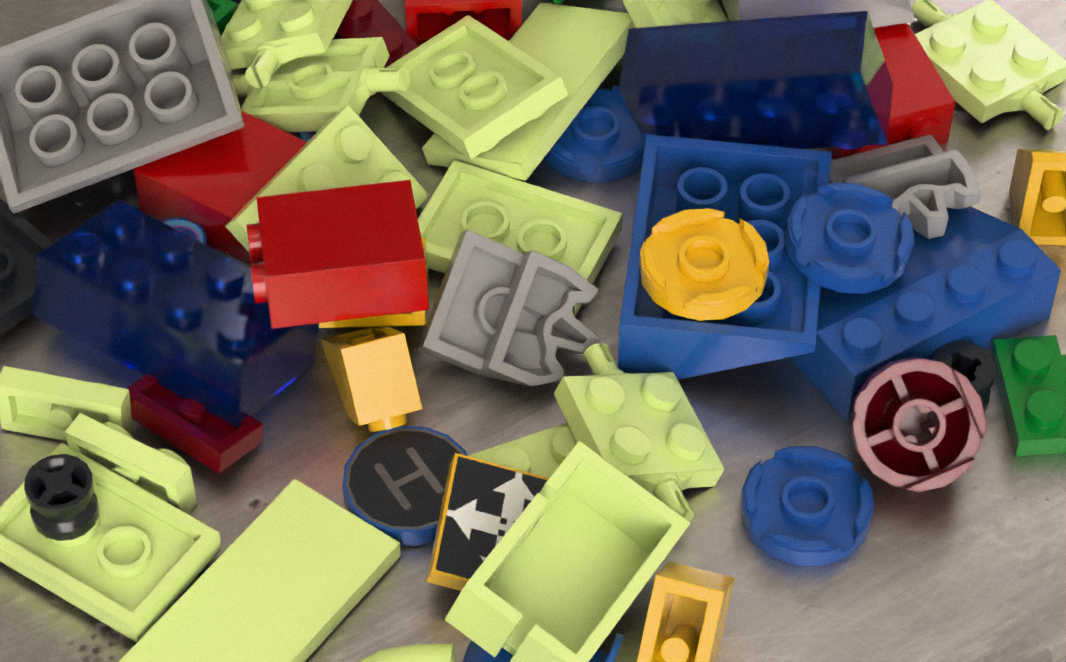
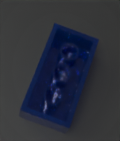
[619,11,893,149]
[34,200,319,427]

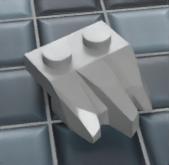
[829,134,981,239]
[417,229,602,386]

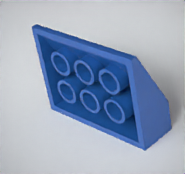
[618,134,832,379]
[790,206,1061,424]

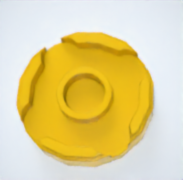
[639,208,769,321]

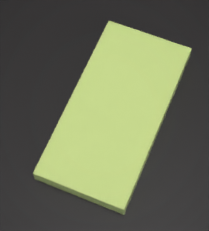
[422,2,639,180]
[119,478,401,662]

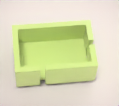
[444,441,690,662]

